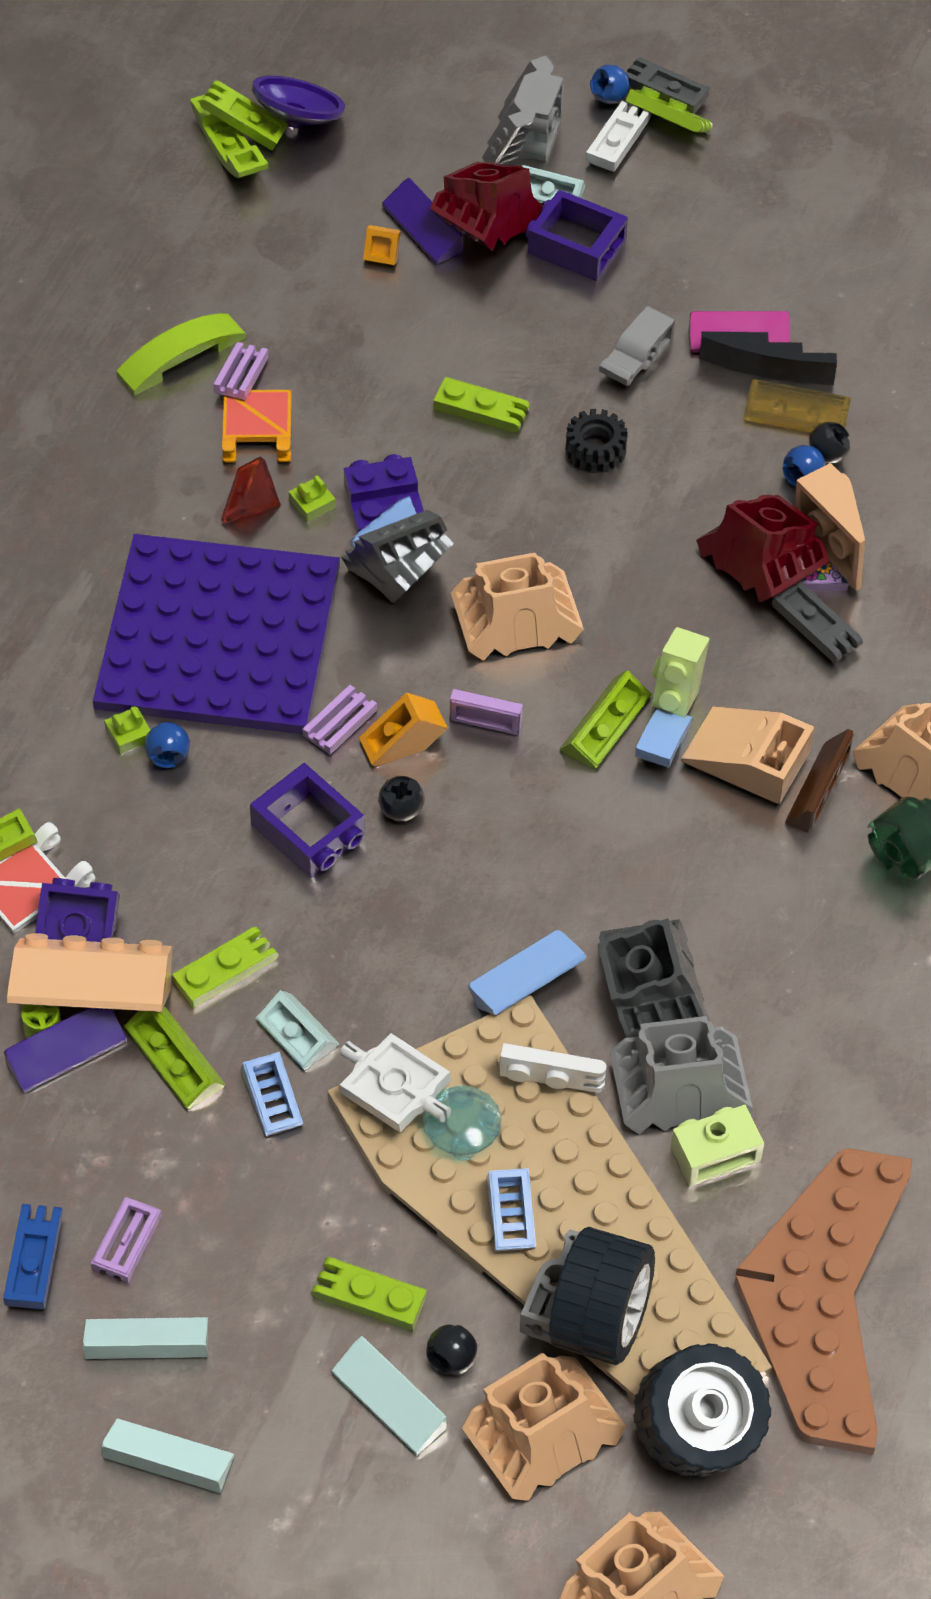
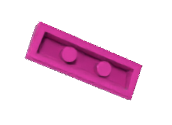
[689,311,790,353]

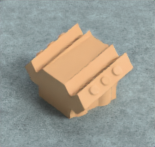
[450,553,584,661]
[853,703,931,825]
[462,1353,627,1501]
[560,1511,724,1599]

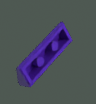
[382,178,463,265]
[4,1008,127,1093]

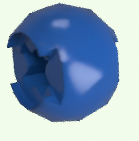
[590,64,630,105]
[782,445,826,487]
[144,722,190,768]

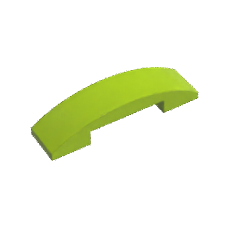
[190,94,268,178]
[116,313,246,396]

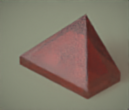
[221,456,281,523]

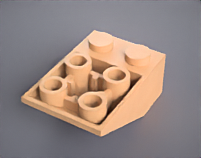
[681,707,814,804]

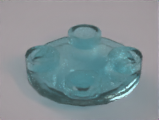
[423,1085,502,1160]

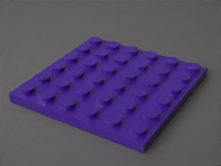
[93,534,340,734]

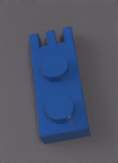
[3,1204,63,1310]

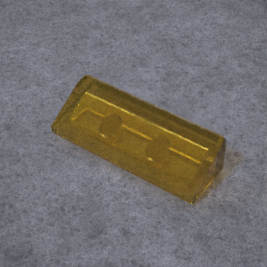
[743,379,851,432]

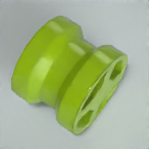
[21,1004,61,1038]

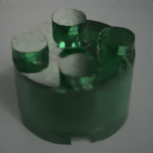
[867,796,931,883]

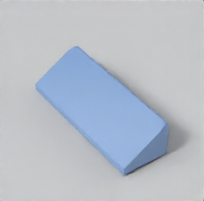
[468,930,587,1015]

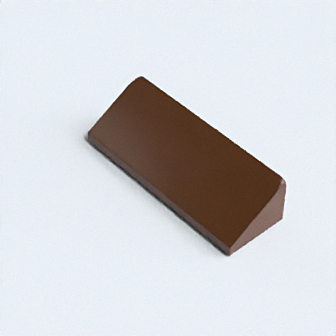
[786,729,854,833]

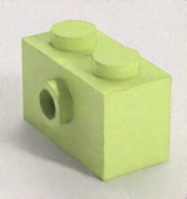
[652,627,710,717]
[671,1105,764,1187]

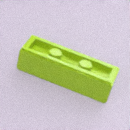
[560,670,652,769]
[124,1006,225,1109]

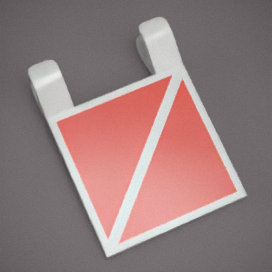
[0,822,95,934]

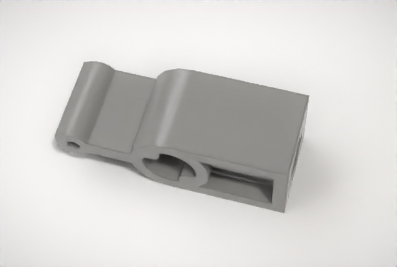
[599,306,675,386]
[520,1229,579,1344]

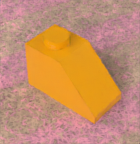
[359,692,448,767]

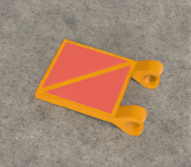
[222,390,292,462]

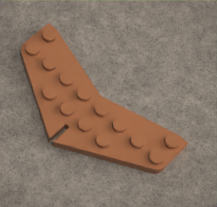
[735,1148,912,1455]

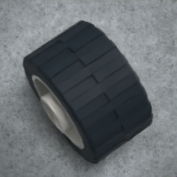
[549,1226,655,1365]
[633,1343,771,1477]

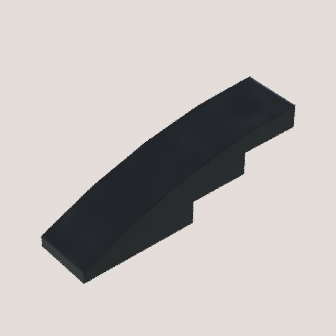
[699,331,837,385]

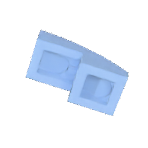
[635,708,693,768]

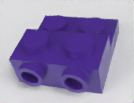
[344,454,424,533]
[35,878,120,942]

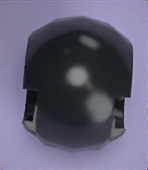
[809,422,850,464]
[378,776,425,821]
[426,1324,478,1375]

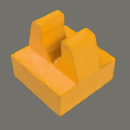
[363,225,401,265]

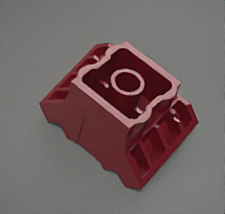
[430,162,542,251]
[696,495,830,603]

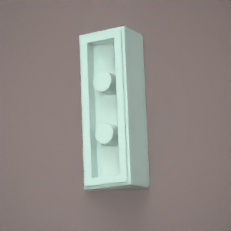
[83,1317,208,1359]
[331,1336,447,1456]
[101,1418,234,1493]

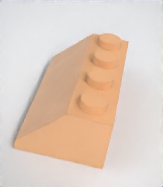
[7,933,172,1012]

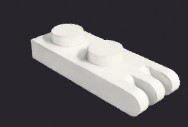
[586,101,651,172]
[500,1043,606,1093]

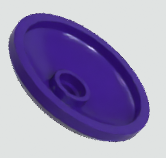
[252,76,345,128]

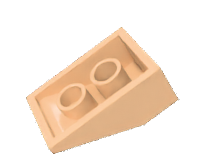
[795,463,865,591]

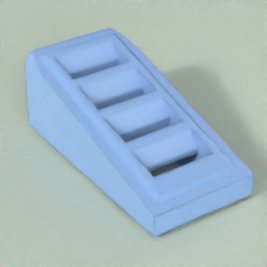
[349,496,416,548]
[241,1052,303,1137]
[487,1168,536,1252]

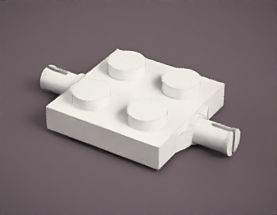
[340,1033,451,1133]

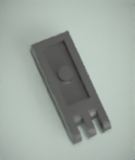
[625,57,710,114]
[772,581,863,663]

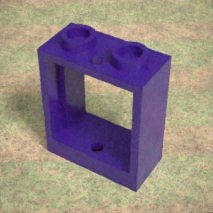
[526,189,628,281]
[250,763,365,878]

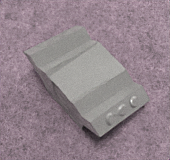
[482,55,564,165]
[610,1016,753,1135]

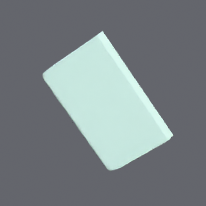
[522,165,586,204]
[256,990,339,1070]

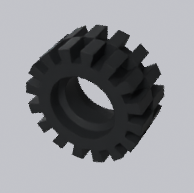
[565,409,628,473]

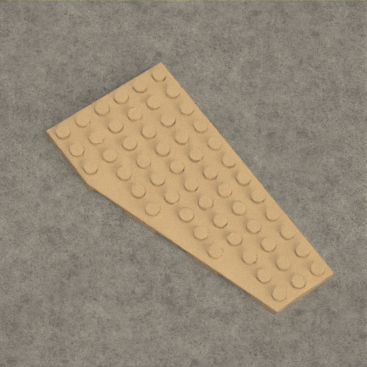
[327,995,772,1401]

